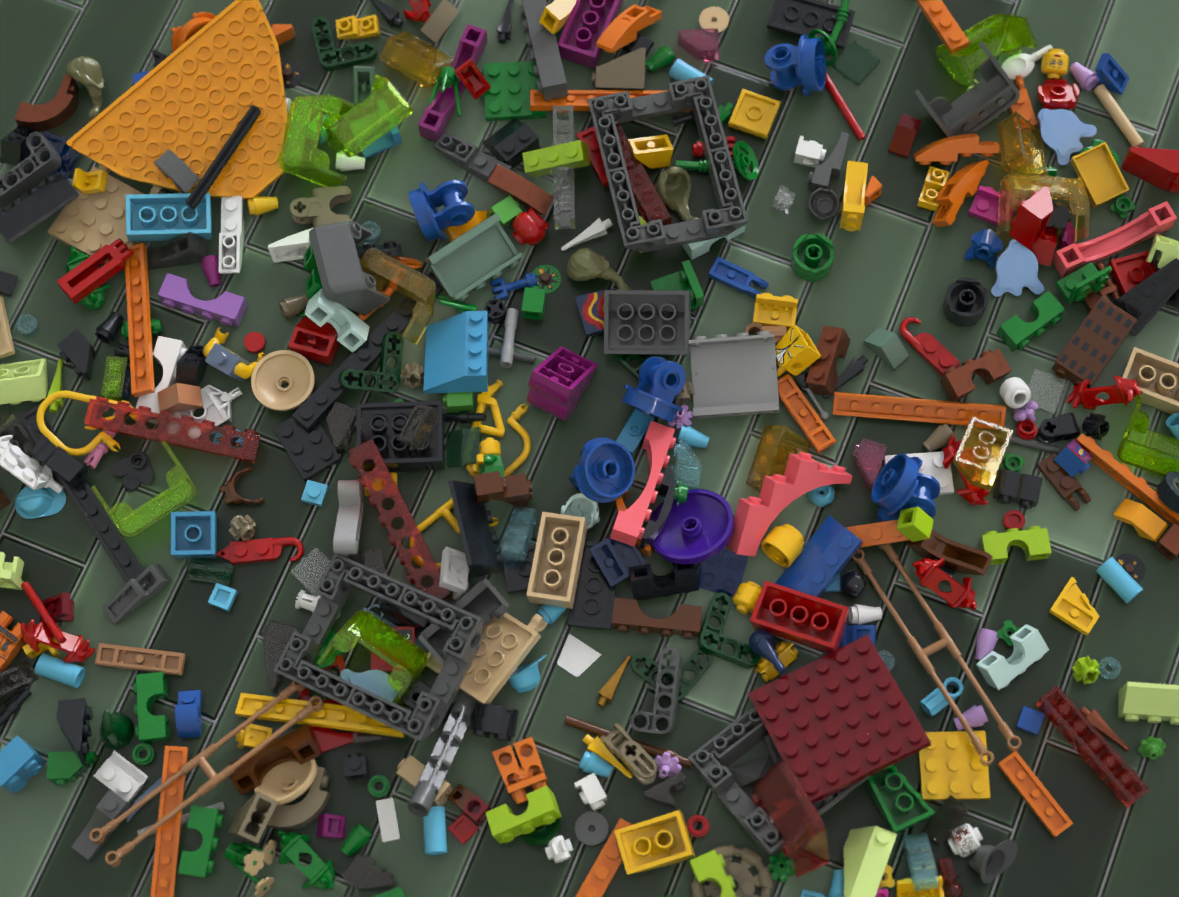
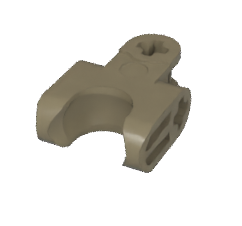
[290,186,352,228]
[600,722,657,785]

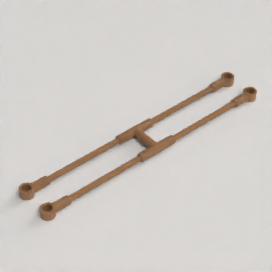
[851,543,1021,766]
[89,680,324,867]

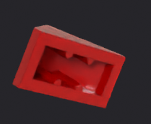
[454,59,492,100]

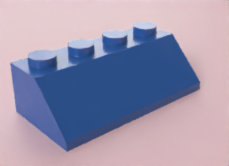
[775,515,864,598]

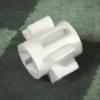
[544,835,573,863]

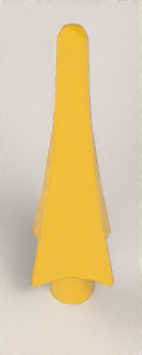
[582,734,633,778]

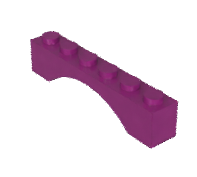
[418,24,488,142]

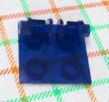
[697,549,748,597]

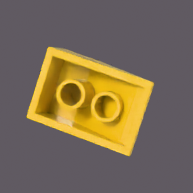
[614,810,696,875]

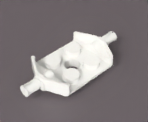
[158,385,242,445]
[0,435,64,494]

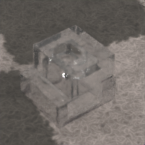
[773,185,796,215]

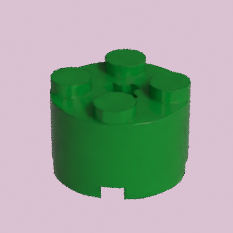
[791,233,835,283]

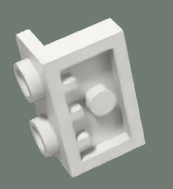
[439,546,470,600]

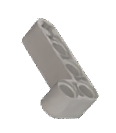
[333,480,364,555]

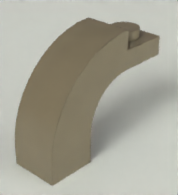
[266,766,331,830]

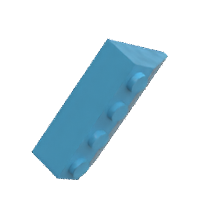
[423,311,489,394]

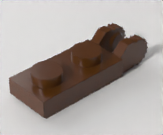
[1036,453,1091,511]

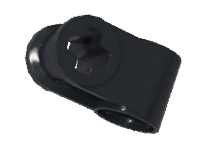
[1036,413,1081,444]

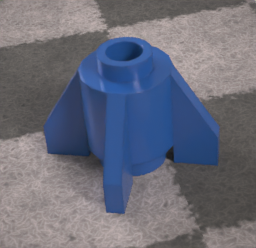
[964,229,1004,269]

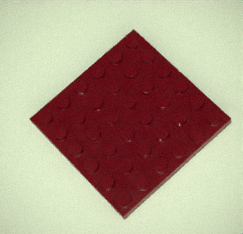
[748,635,931,807]

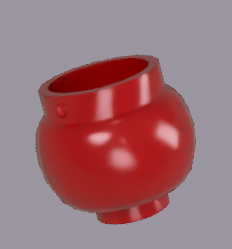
[512,208,550,245]

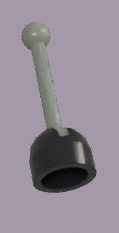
[794,372,829,420]

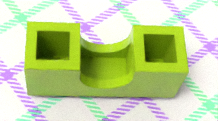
[522,140,591,178]
[979,526,1052,565]
[485,785,562,844]
[689,849,740,897]

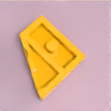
[1049,577,1100,636]

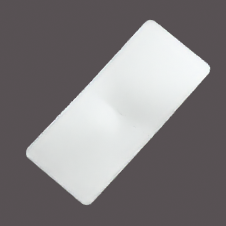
[376,798,400,842]

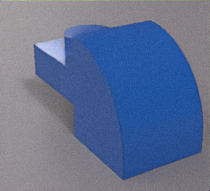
[175,690,202,738]

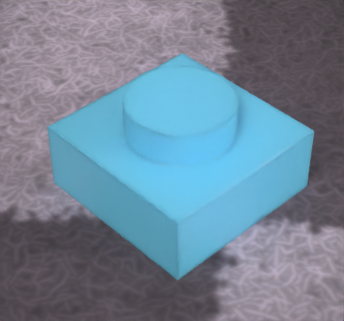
[301,480,329,507]
[208,583,238,612]

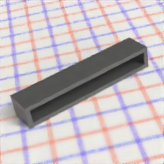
[519,0,568,101]

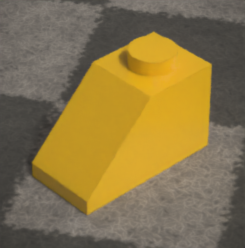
[628,134,674,169]

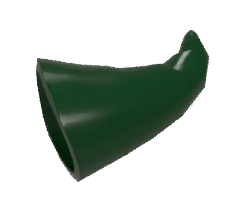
[100,710,135,750]

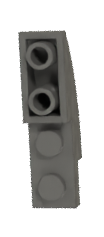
[433,131,513,182]

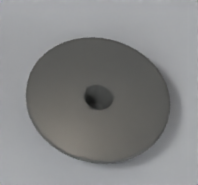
[575,811,609,846]

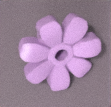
[1013,400,1038,422]
[668,404,694,430]
[654,752,682,779]

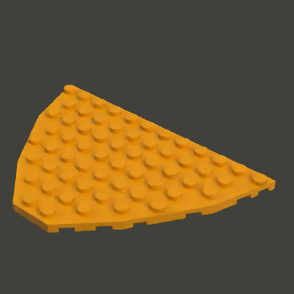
[66,0,288,199]

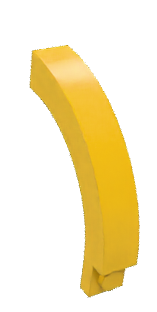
[539,0,576,34]

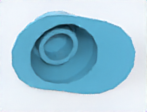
[15,486,66,519]
[508,654,547,693]

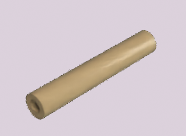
[1093,84,1145,147]

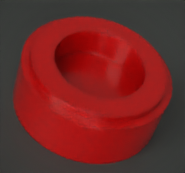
[244,332,266,354]
[1002,510,1025,531]

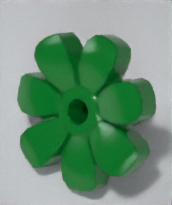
[766,853,795,883]

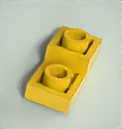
[336,14,380,40]
[917,166,950,212]

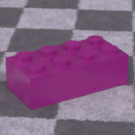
[558,0,624,69]

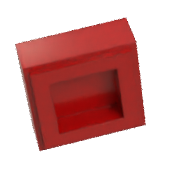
[447,813,479,845]

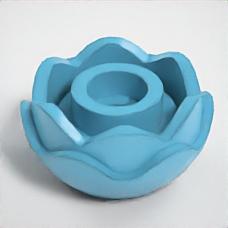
[808,485,835,507]

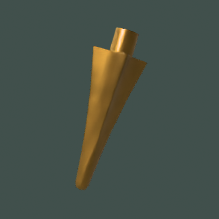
[596,655,632,708]

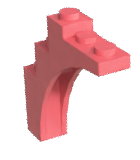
[727,452,853,557]

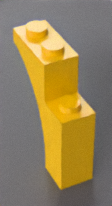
[840,161,868,232]

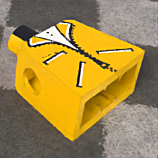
[775,324,821,377]

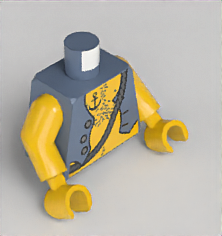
[203,327,265,382]

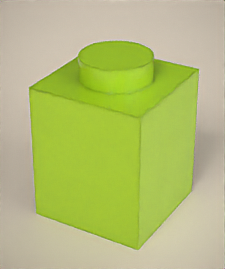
[896,506,934,542]

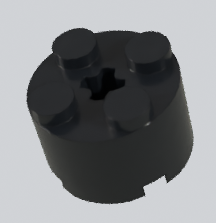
[943,277,989,326]
[470,703,519,742]

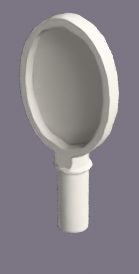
[1002,45,1053,81]

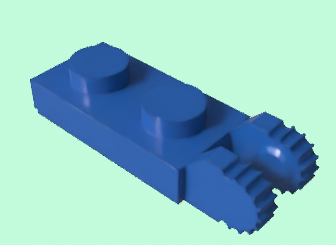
[708,257,769,299]

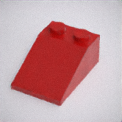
[1121,147,1179,193]

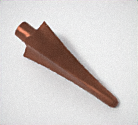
[1078,706,1130,751]

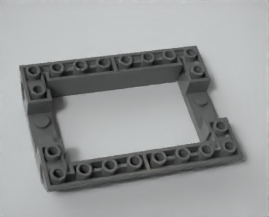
[588,75,748,253]
[273,554,483,742]
[688,652,872,854]

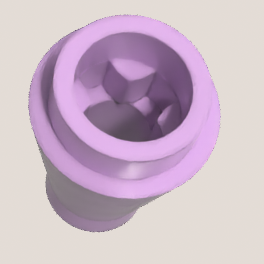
[1069,62,1099,91]
[975,628,998,660]
[953,705,988,731]

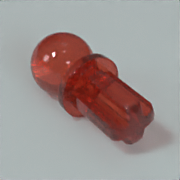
[938,857,963,897]

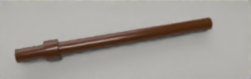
[564,715,692,768]

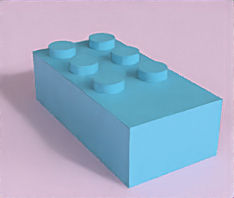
[126,193,212,242]

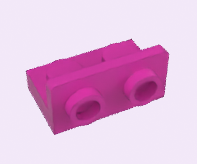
[968,186,1018,230]

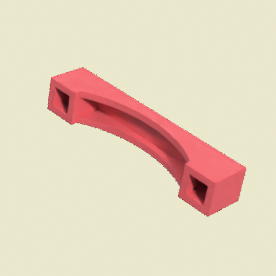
[1052,201,1177,278]
[610,421,677,547]

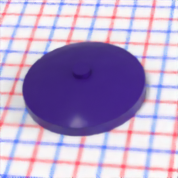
[650,489,735,564]

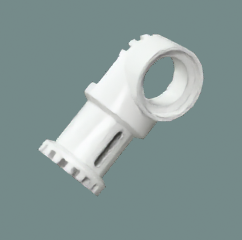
[295,590,341,618]

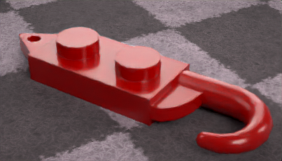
[899,317,961,377]
[217,537,304,565]

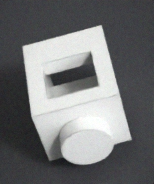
[794,136,826,168]
[574,773,607,811]

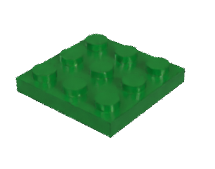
[483,61,546,121]

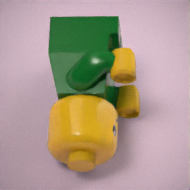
[472,437,504,477]

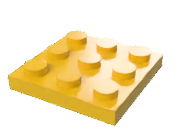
[918,731,990,801]

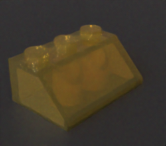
[380,31,454,88]
[997,112,1048,177]
[953,417,1013,491]
[746,425,810,493]

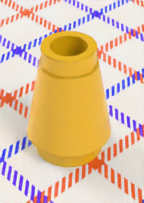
[247,196,278,216]

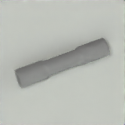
[500,308,519,368]

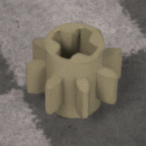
[400,362,424,389]
[673,380,695,404]
[228,514,257,541]

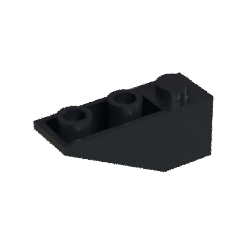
[57,698,93,765]

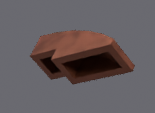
[486,164,554,215]

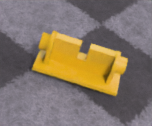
[754,641,799,683]

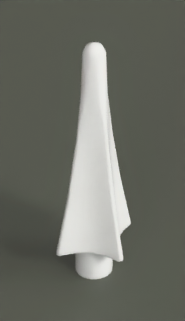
[561,218,612,251]

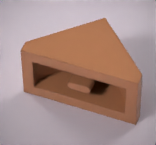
[157,383,203,414]

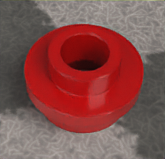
[1016,419,1038,440]
[687,815,709,838]

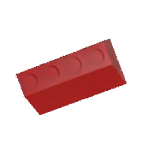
[750,581,849,653]

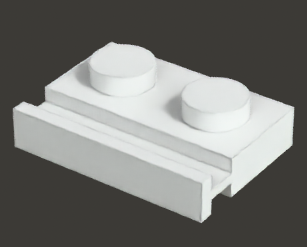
[94,750,150,804]

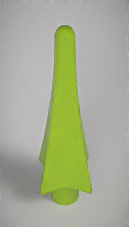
[47,359,63,413]

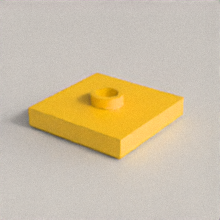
[728,89,781,139]

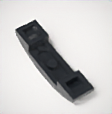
[639,466,675,549]

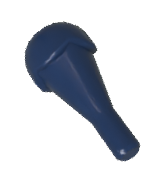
[749,629,786,674]

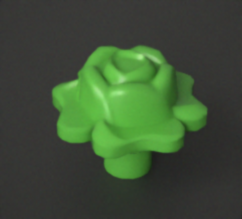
[1138,736,1166,759]

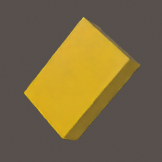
[1070,142,1130,208]

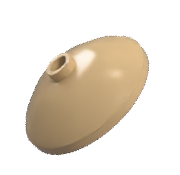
[251,350,315,411]
[254,759,317,805]

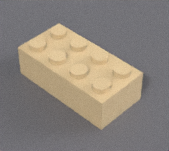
[1121,347,1179,414]
[526,512,588,609]

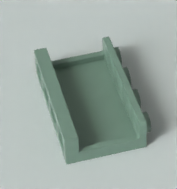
[424,213,523,302]

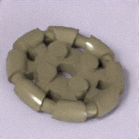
[691,845,773,897]

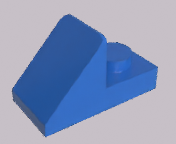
[1095,53,1129,94]

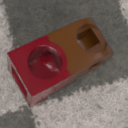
[448,784,491,827]

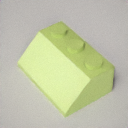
[0,358,48,405]
[1118,682,1179,725]

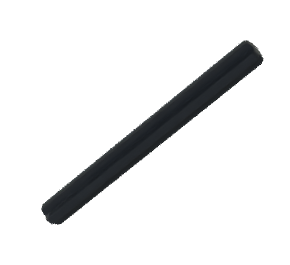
[186,105,261,209]

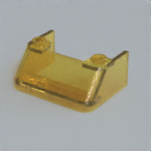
[997,173,1090,242]
[360,249,436,345]

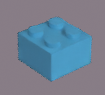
[171,511,217,559]
[0,735,46,794]

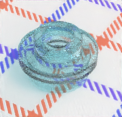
[1098,657,1121,679]

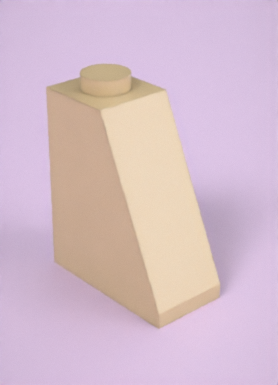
[396,755,453,806]

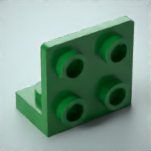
[651,260,704,310]
[1055,262,1112,305]

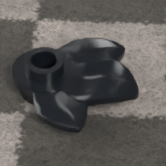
[111,451,154,492]

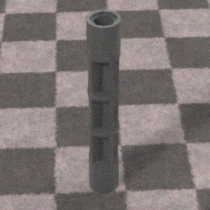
[407,691,479,817]

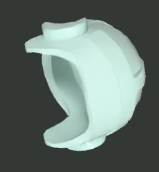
[561,493,601,529]

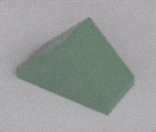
[354,66,378,107]
[863,327,909,370]

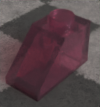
[677,28,719,62]
[852,438,887,491]

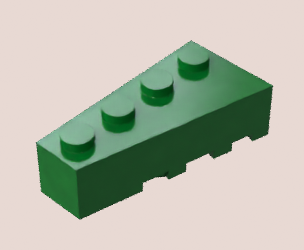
[864,765,935,834]

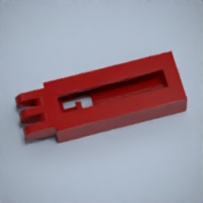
[57,238,133,304]

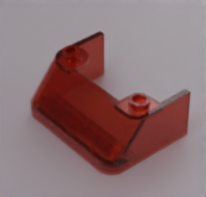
[751,760,830,877]

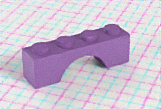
[158,273,248,327]

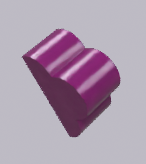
[527,346,598,421]

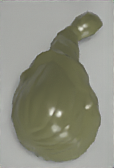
[66,56,105,121]
[657,166,699,221]
[566,248,631,290]

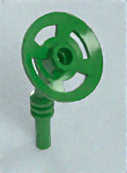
[808,0,850,67]
[675,141,759,180]

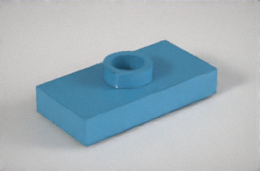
[616,408,654,455]

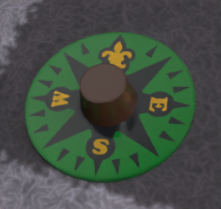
[531,265,561,294]

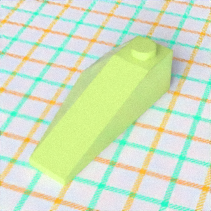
[843,826,897,897]

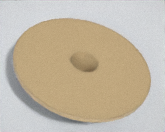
[699,6,729,34]

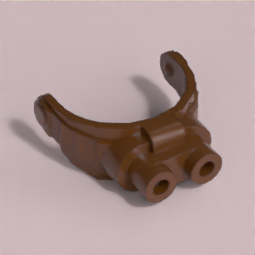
[220,467,264,505]

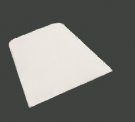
[557,634,601,677]

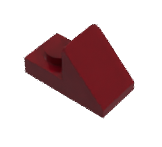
[888,114,922,159]
[40,592,74,623]

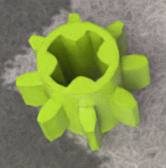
[1071,656,1101,685]

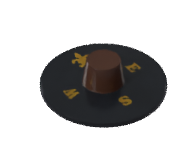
[281,61,303,88]
[1115,554,1145,583]

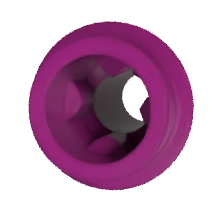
[200,255,222,287]

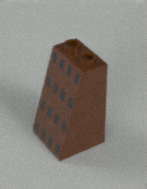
[1052,296,1137,388]

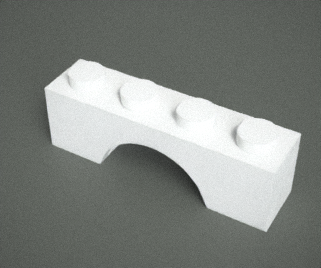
[135,336,188,425]

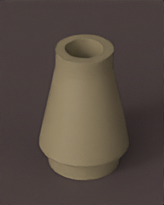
[279,294,310,318]
[922,423,956,452]

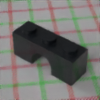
[628,562,699,601]

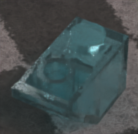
[671,438,703,487]

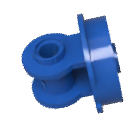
[765,34,826,97]
[409,180,475,242]
[622,356,686,423]
[569,437,635,503]
[871,453,940,518]

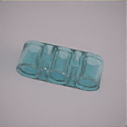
[501,506,538,562]
[903,832,939,891]

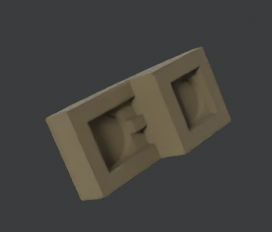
[419,0,459,43]

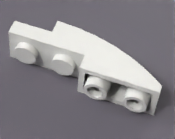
[219,196,244,274]

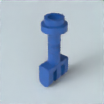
[490,273,538,301]

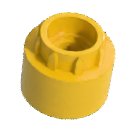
[760,524,804,568]

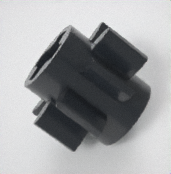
[1082,413,1109,440]

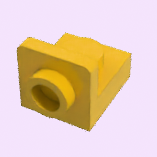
[236,724,273,749]

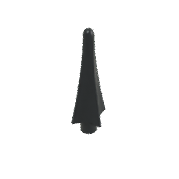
[370,0,404,28]
[496,0,514,44]
[823,355,868,399]

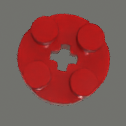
[1037,78,1079,110]

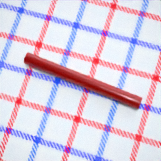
[825,72,866,141]
[21,581,66,644]

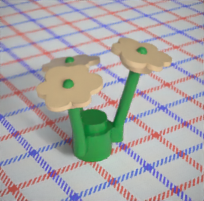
[225,840,277,897]

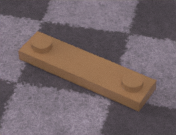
[95,643,186,676]

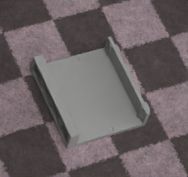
[689,331,780,419]

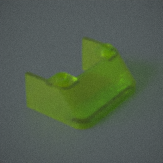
[935,13,1038,87]
[313,74,413,157]
[279,95,361,187]
[1117,391,1179,476]
[91,440,197,538]
[317,610,428,705]

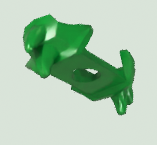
[65,246,110,310]
[278,830,336,890]

